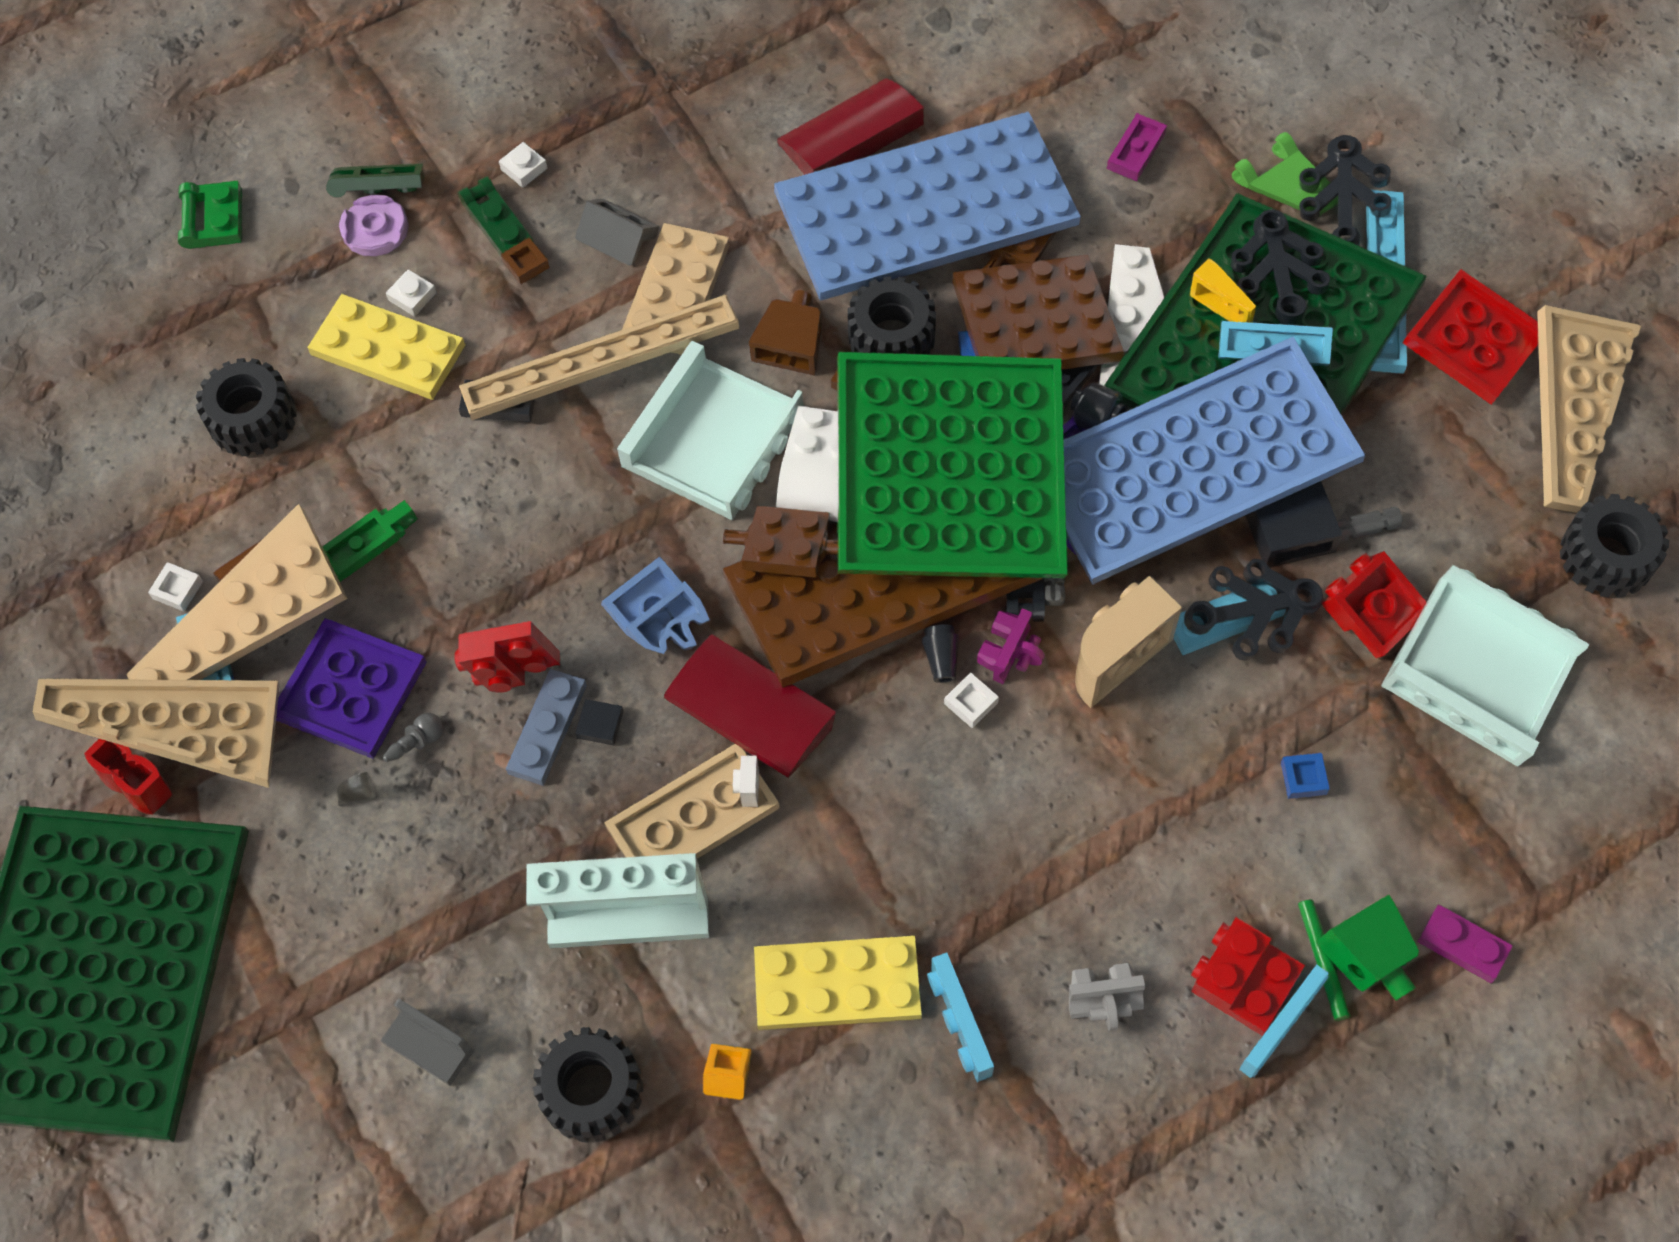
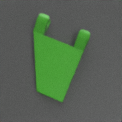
[1232,132,1338,215]

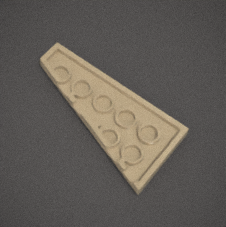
[1537,305,1641,513]
[127,504,348,680]
[33,679,279,788]

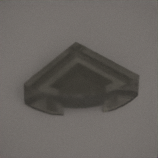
[337,772,378,807]

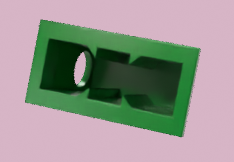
[1316,894,1419,1001]

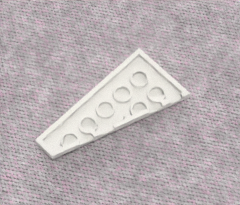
[1099,244,1164,411]

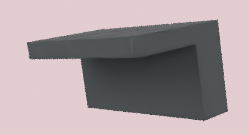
[575,199,659,265]
[381,998,474,1086]

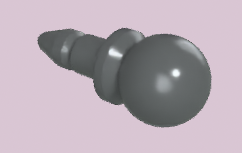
[383,713,444,762]

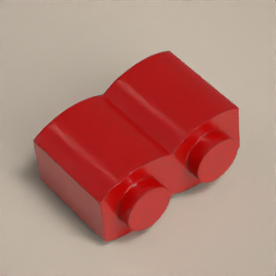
[84,739,172,815]

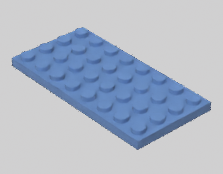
[774,112,1081,301]
[1064,337,1365,585]

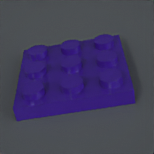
[276,618,427,759]

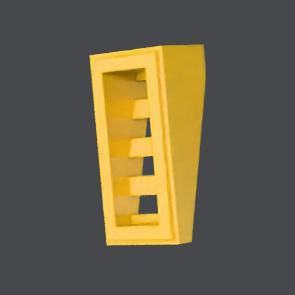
[1190,258,1256,323]

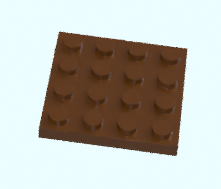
[953,254,1124,370]

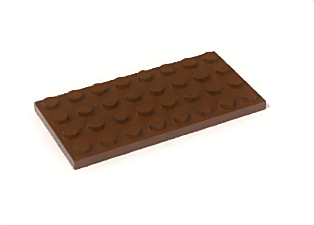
[722,522,1043,688]

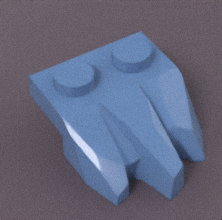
[601,557,710,654]

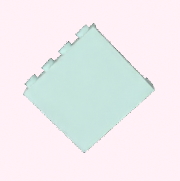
[617,341,804,520]
[1381,565,1589,767]
[526,853,709,949]

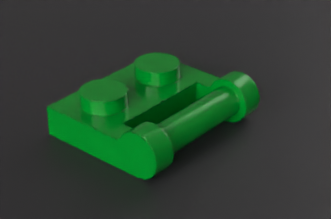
[178,181,242,249]

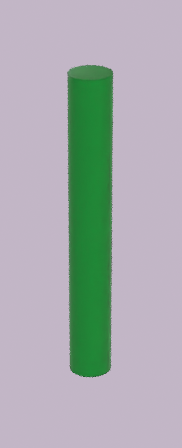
[1298,899,1350,1021]

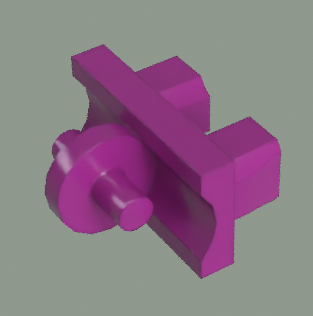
[977,608,1045,684]

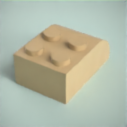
[1075,576,1182,708]

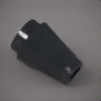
[922,625,959,683]

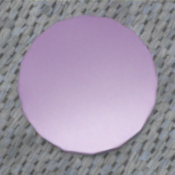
[339,195,409,256]

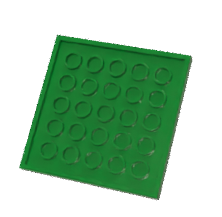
[837,352,1067,578]

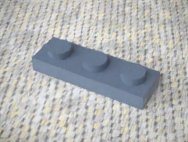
[506,669,587,786]

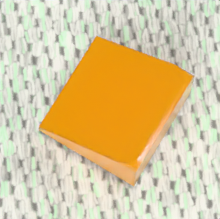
[703,1043,752,1100]

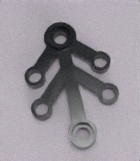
[1299,135,1392,246]
[1230,209,1330,325]
[1184,559,1323,661]

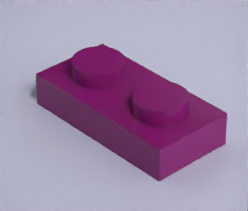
[1106,113,1167,181]
[1417,904,1512,983]

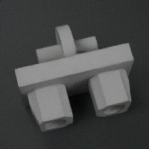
[1069,963,1145,1031]

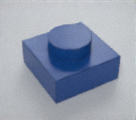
[1281,753,1330,799]

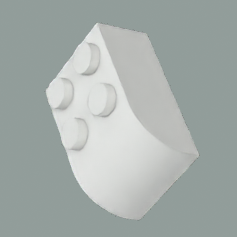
[776,406,838,522]

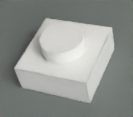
[499,142,547,188]
[386,270,437,317]
[148,562,203,612]
[944,673,999,728]
[733,756,759,807]

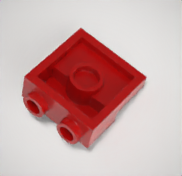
[1322,551,1427,658]
[454,621,560,693]
[1190,917,1305,1036]

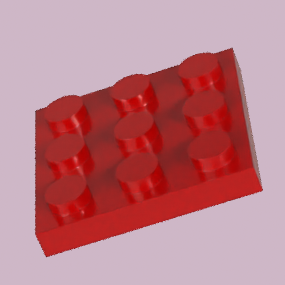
[1402,269,1539,405]

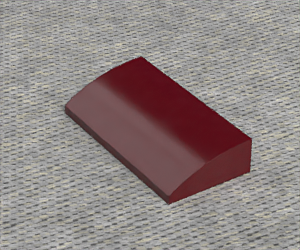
[777,78,924,175]
[664,634,836,778]

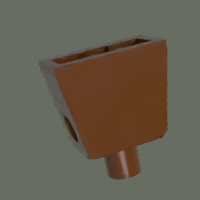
[749,290,822,376]

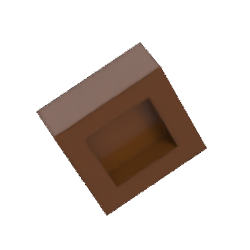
[501,237,550,285]

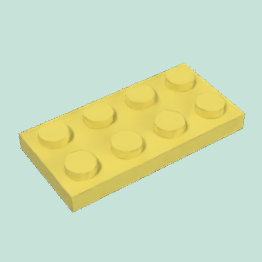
[307,294,465,400]
[754,936,921,1030]

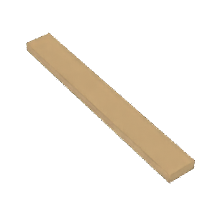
[459,295,739,420]

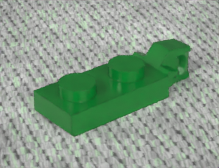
[322,500,418,582]

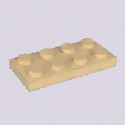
[622,223,730,355]
[604,744,780,859]

